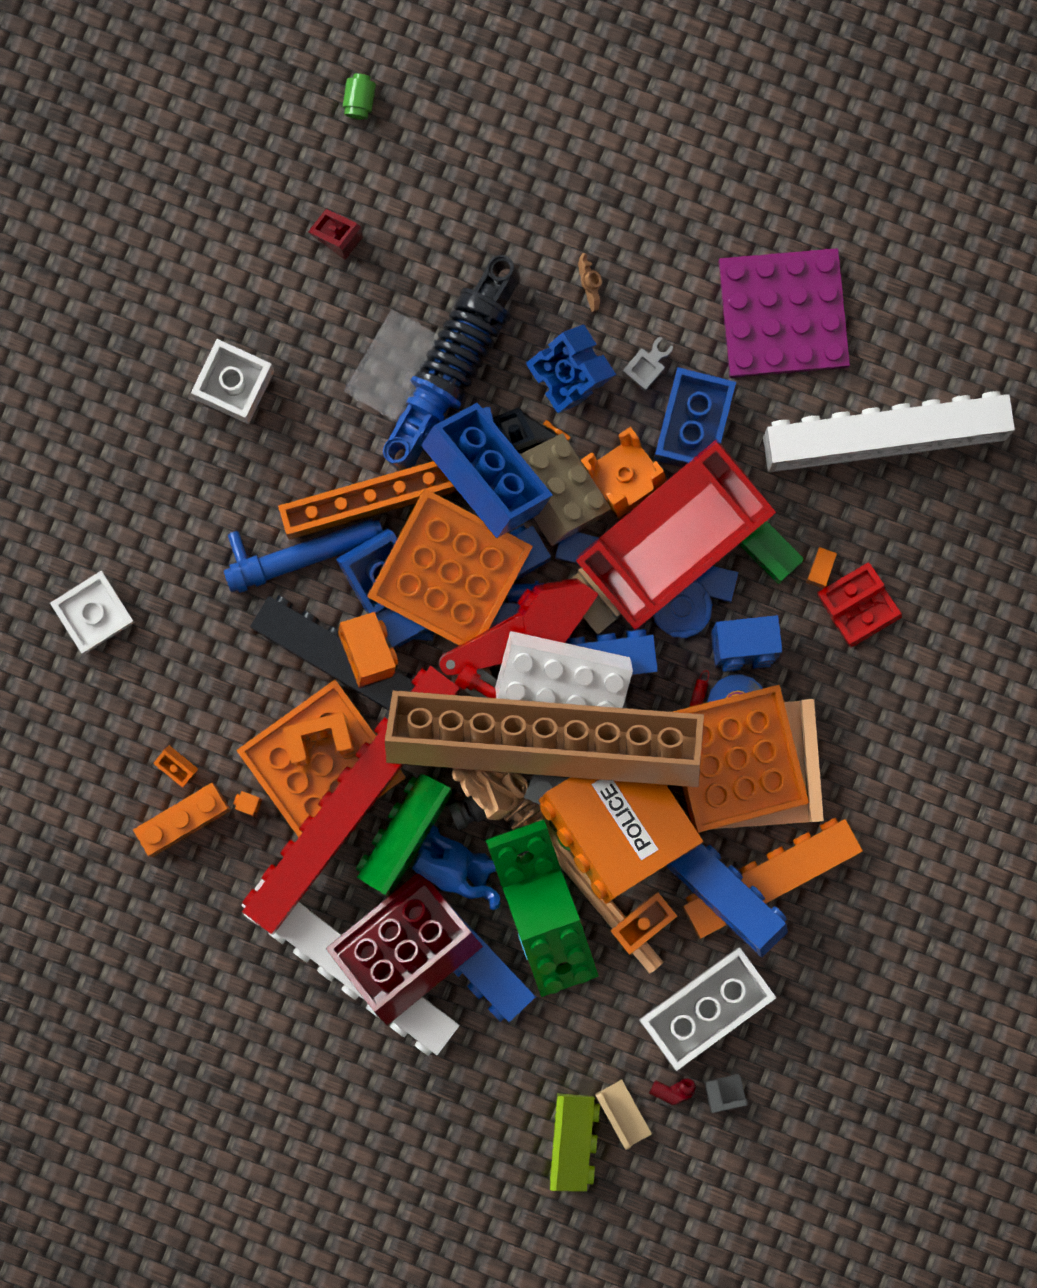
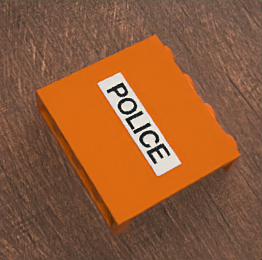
[538,777,704,905]

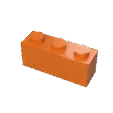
[133,783,231,858]

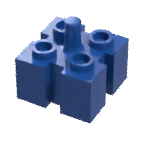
[526,324,616,413]

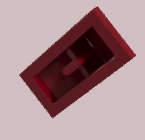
[308,209,363,260]

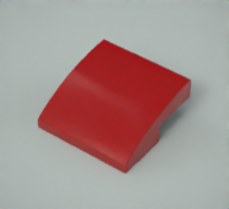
[817,562,902,648]

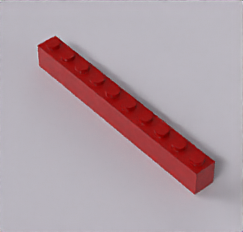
[242,666,461,935]

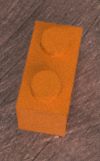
[338,612,398,687]

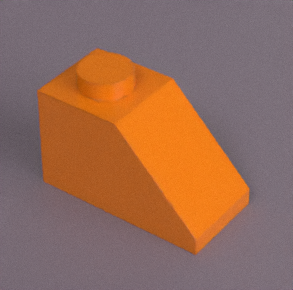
[610,892,677,955]

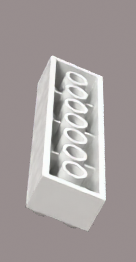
[763,391,1015,473]

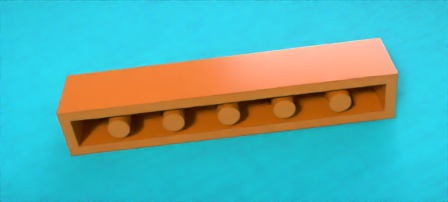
[278,461,458,540]
[682,817,863,939]

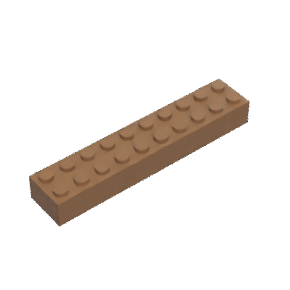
[385,691,704,787]

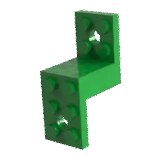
[486,819,599,997]

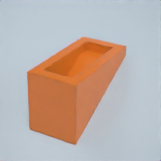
[806,547,837,589]

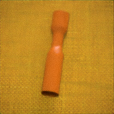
[543,420,571,441]

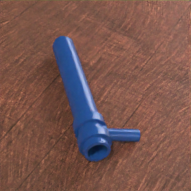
[223,518,383,593]

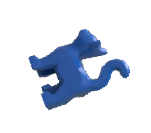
[412,825,501,910]

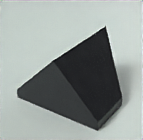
[493,407,558,454]

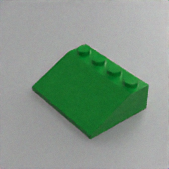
[356,773,453,897]

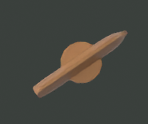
[578,253,602,312]

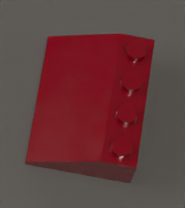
[325,874,483,1025]

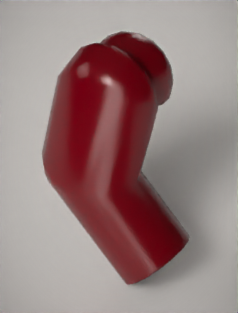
[649,1078,696,1105]

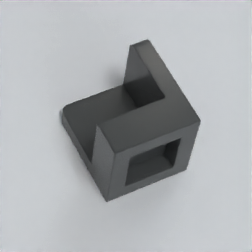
[704,1074,748,1113]

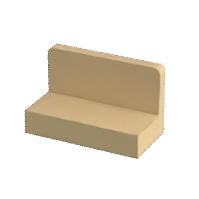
[571,568,621,635]
[595,1079,652,1150]

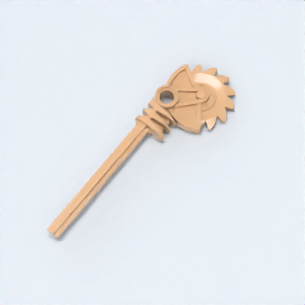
[452,768,663,974]

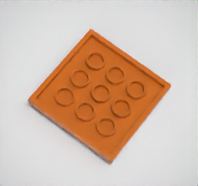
[367,488,533,646]
[236,679,406,838]
[672,685,809,833]

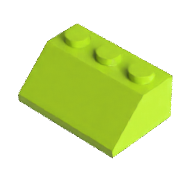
[550,1093,600,1191]

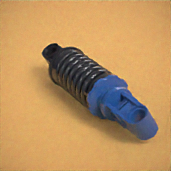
[383,255,521,471]

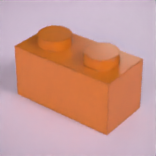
[153,745,198,788]
[233,791,263,817]

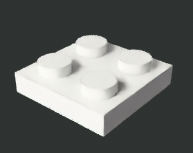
[50,571,135,655]

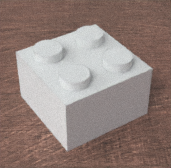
[191,339,274,424]

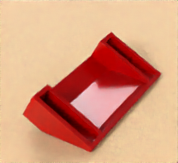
[576,439,776,630]

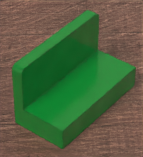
[738,521,803,585]

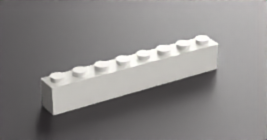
[242,879,460,1056]

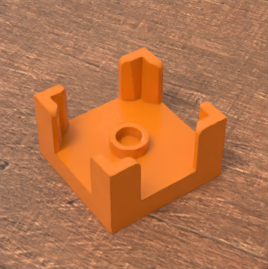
[581,426,667,519]
[283,712,355,767]

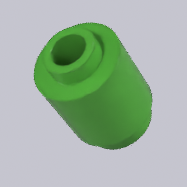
[342,73,376,120]

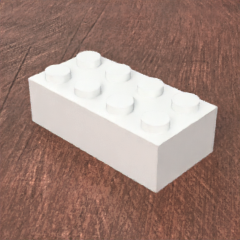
[495,631,633,708]
[639,947,776,1071]

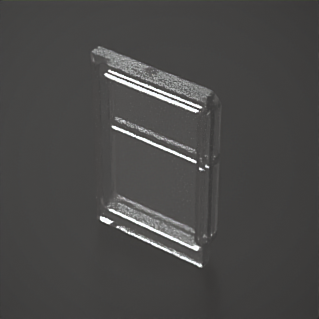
[344,309,438,421]

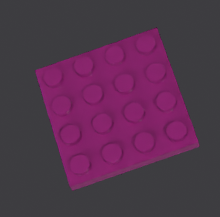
[718,248,850,378]

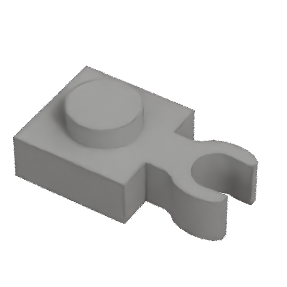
[622,337,673,392]

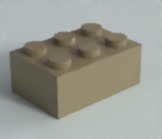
[520,433,611,546]

